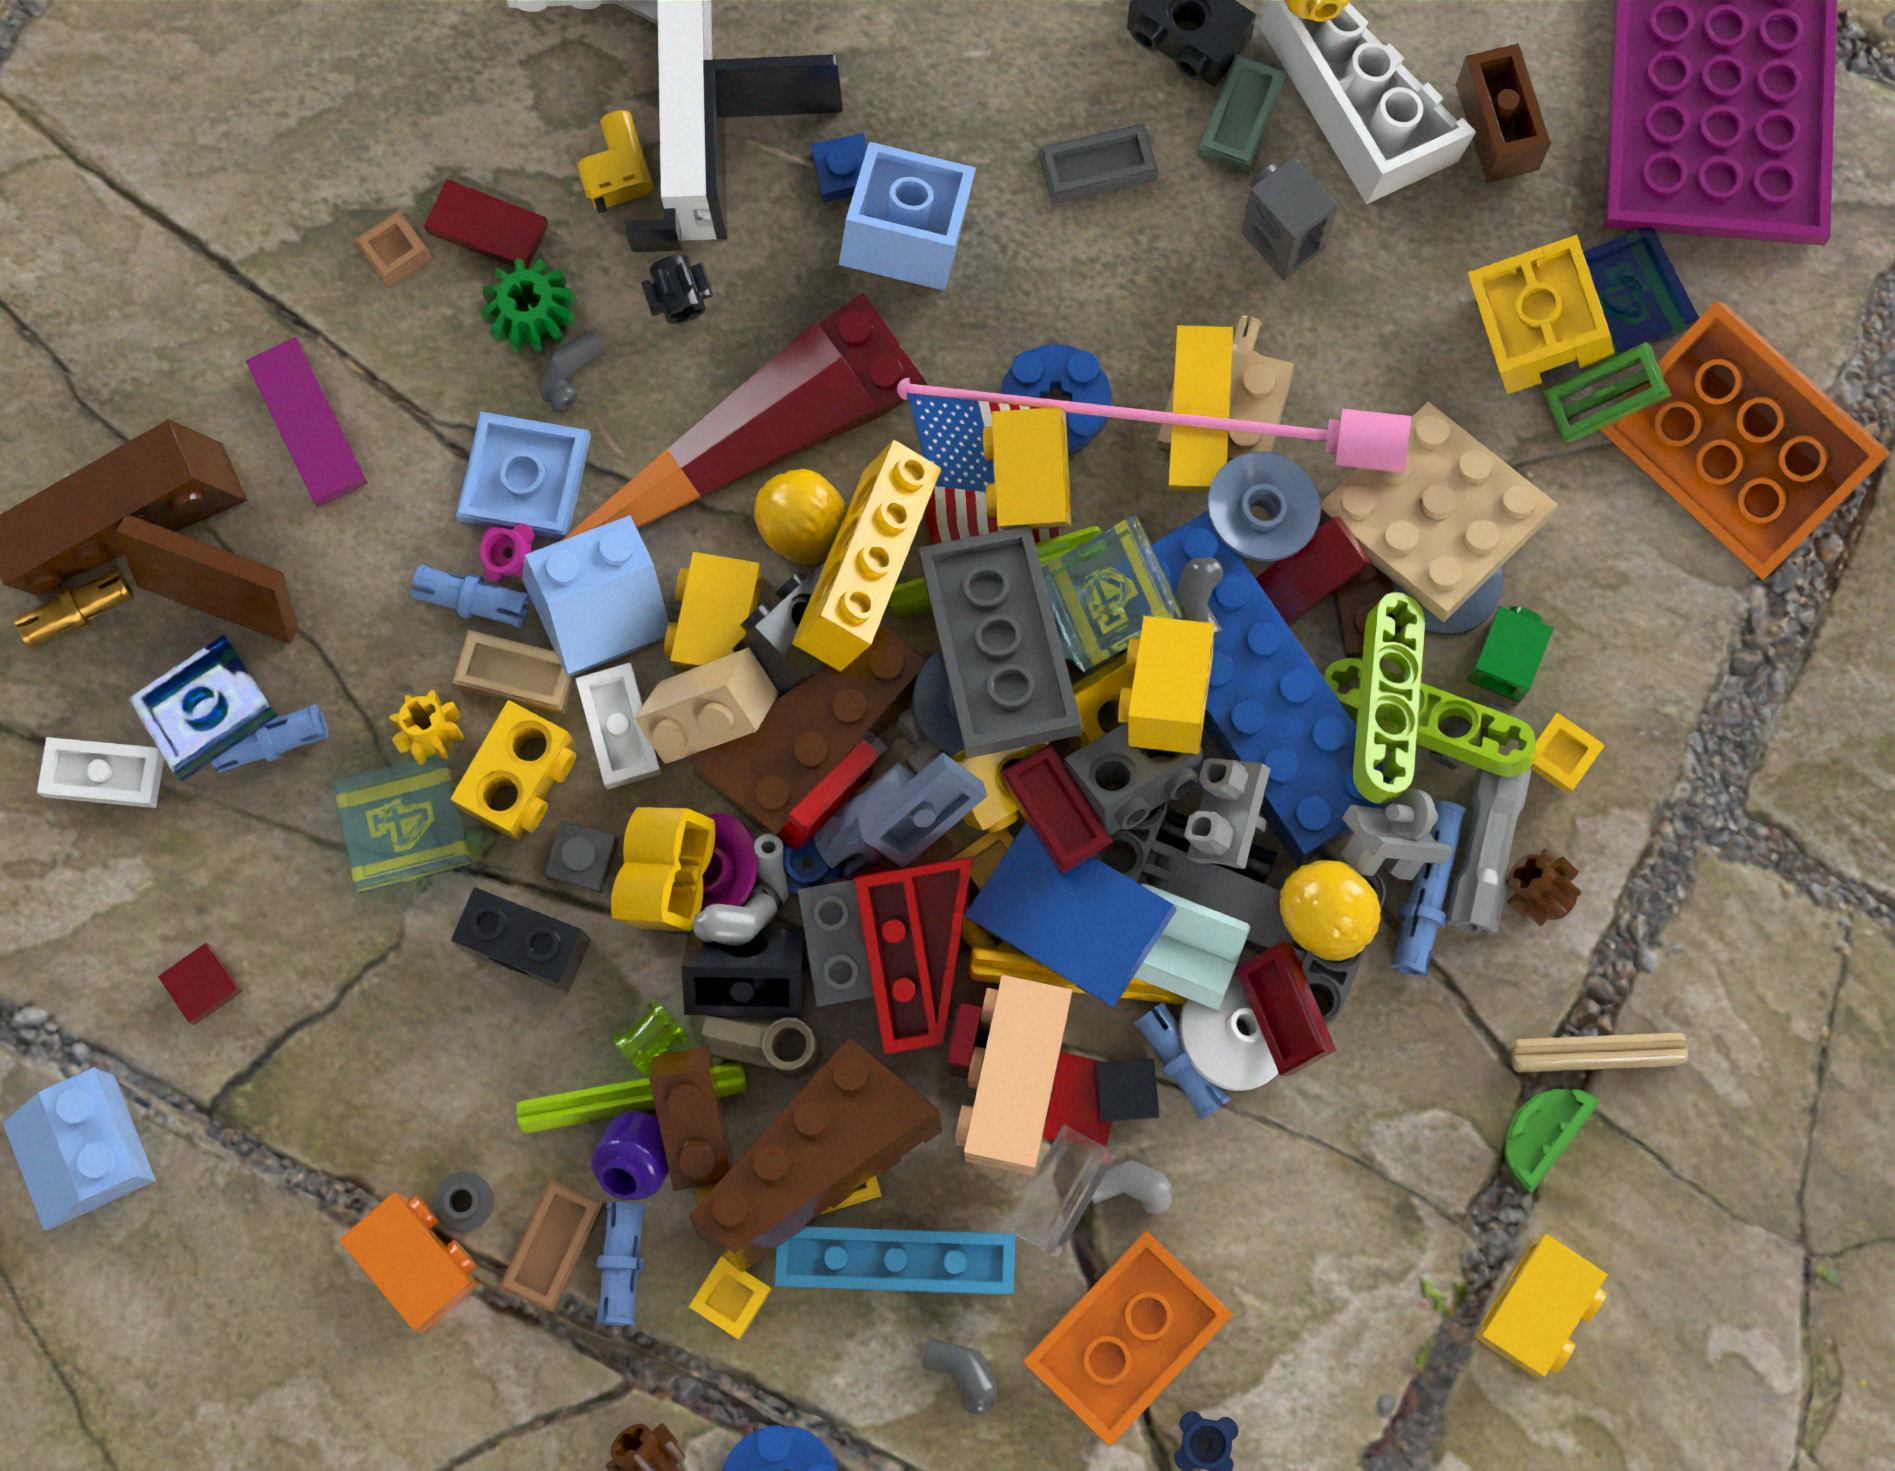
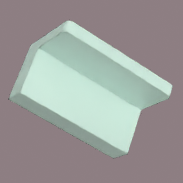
[1134,883,1250,1011]

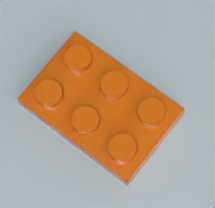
[1022,1230,1234,1448]

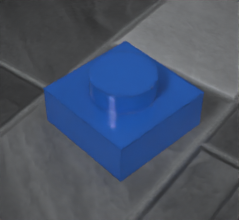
[811,133,867,203]

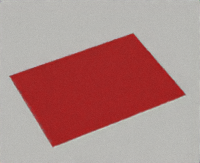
[1043,1052,1112,1152]

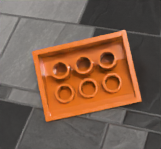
[1599,301,1891,580]

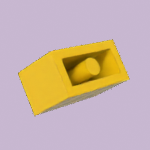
[983,407,1072,530]
[664,552,764,674]
[1118,616,1214,754]
[1473,1234,1608,1378]

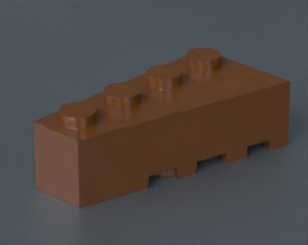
[0,419,247,595]
[689,626,927,842]
[689,1037,942,1273]

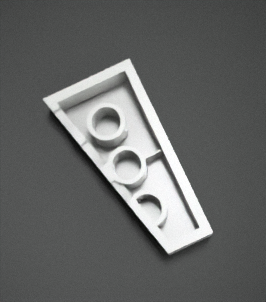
[1259,0,1476,204]

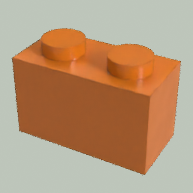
[339,1192,480,1333]

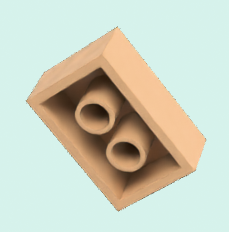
[955,975,1072,1177]

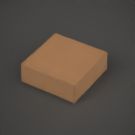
[354,210,433,289]

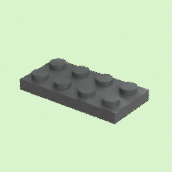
[918,525,1082,759]

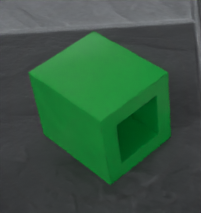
[1466,606,1554,703]

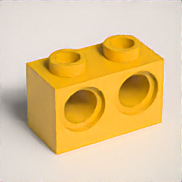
[450,700,577,842]

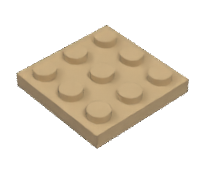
[1320,401,1558,622]

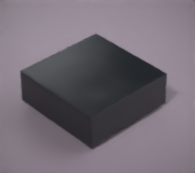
[1094,1058,1159,1123]

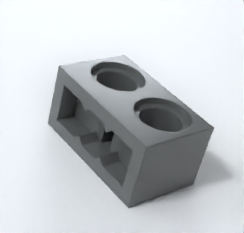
[1241,156,1338,281]
[1065,723,1203,835]
[797,880,874,1006]

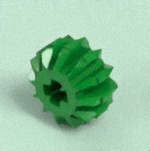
[481,257,576,354]

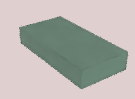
[1198,54,1287,174]

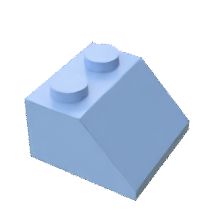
[839,142,976,291]
[522,515,669,678]
[2,1067,156,1231]

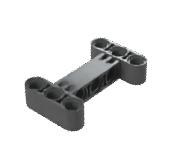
[1094,787,1386,1027]

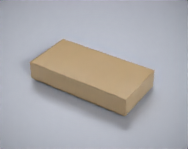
[452,630,575,715]

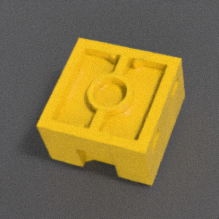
[1467,235,1615,395]

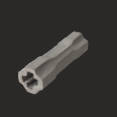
[1445,766,1532,935]

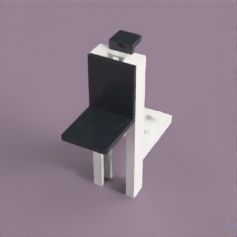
[506,0,843,252]

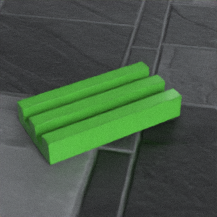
[1543,342,1672,444]

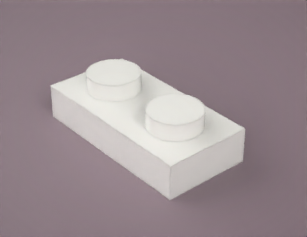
[575,663,662,790]
[37,737,165,808]

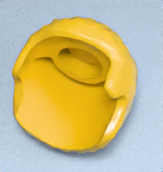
[753,469,848,566]
[1279,860,1381,961]

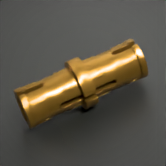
[13,567,134,650]

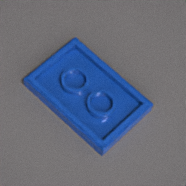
[965,822,1177,1009]

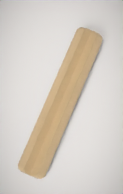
[1511,1033,1688,1072]

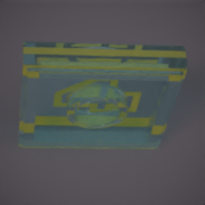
[1042,515,1184,671]
[333,755,472,894]

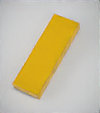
[1169,325,1233,493]

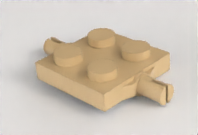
[1157,316,1294,498]

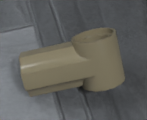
[700,1016,821,1078]

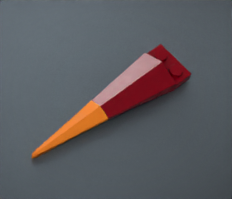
[519,293,927,583]

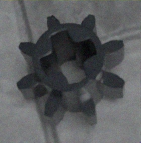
[641,255,713,324]

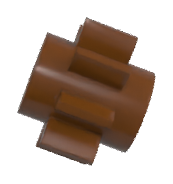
[1505,849,1581,926]
[606,1423,686,1471]

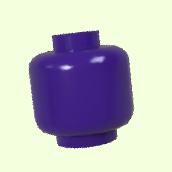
[591,1111,669,1200]

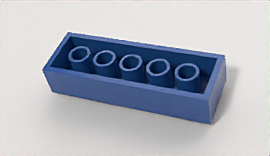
[1110,511,1392,867]

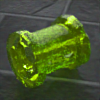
[611,999,689,1077]

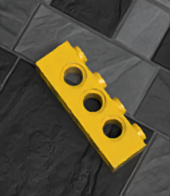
[792,440,941,672]
[950,652,1135,833]

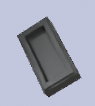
[1039,123,1158,204]

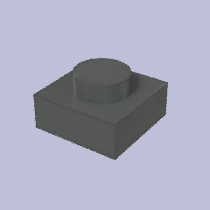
[544,821,618,894]

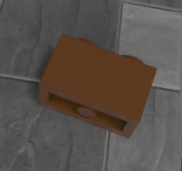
[1455,43,1551,183]
[649,1045,733,1191]

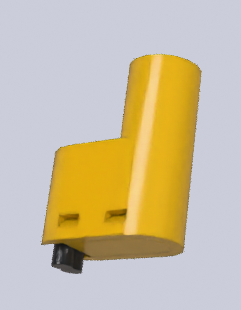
[577,110,654,213]

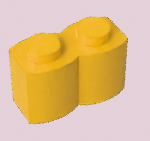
[611,807,715,932]

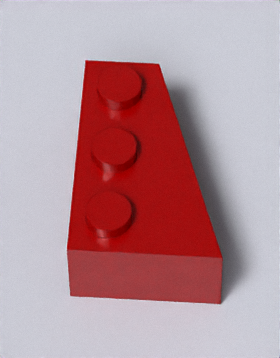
[854,856,974,1054]

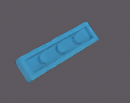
[775,1226,1016,1295]

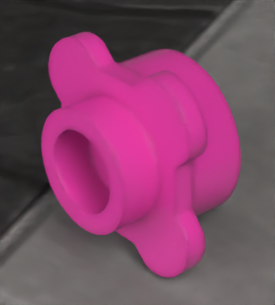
[480,523,535,582]

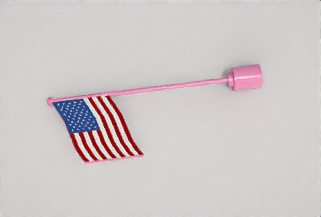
[897,378,1411,582]

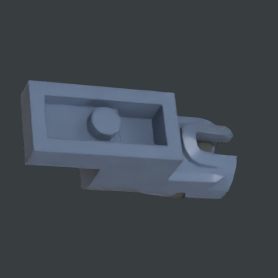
[813,753,987,879]

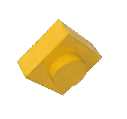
[1532,712,1605,795]
[688,1256,773,1340]

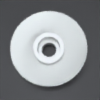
[1179,976,1278,1091]

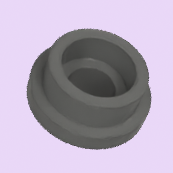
[433,1172,494,1232]

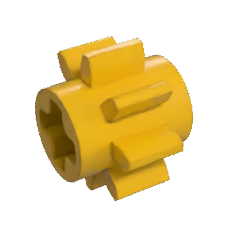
[389,690,464,765]

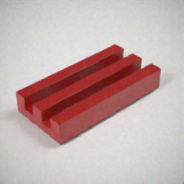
[780,739,878,851]

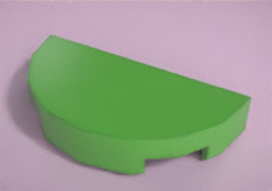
[1504,1089,1601,1194]

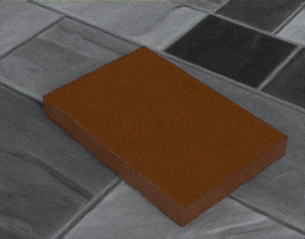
[116,515,298,644]

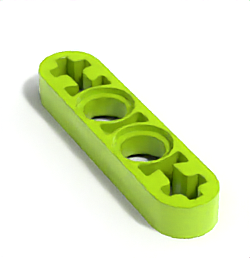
[1353,592,1425,804]
[1323,658,1536,777]

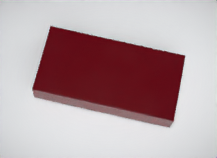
[424,179,549,270]
[1255,516,1372,627]
[999,744,1113,876]
[1235,943,1337,1076]
[946,1003,982,1079]

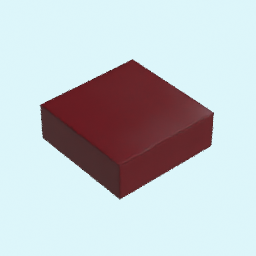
[157,943,243,1025]

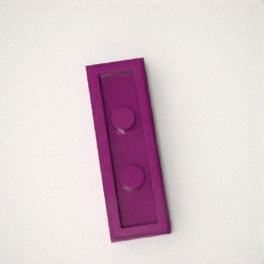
[246,337,368,507]

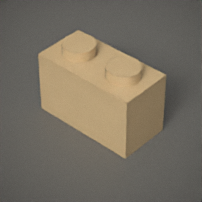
[635,647,779,764]

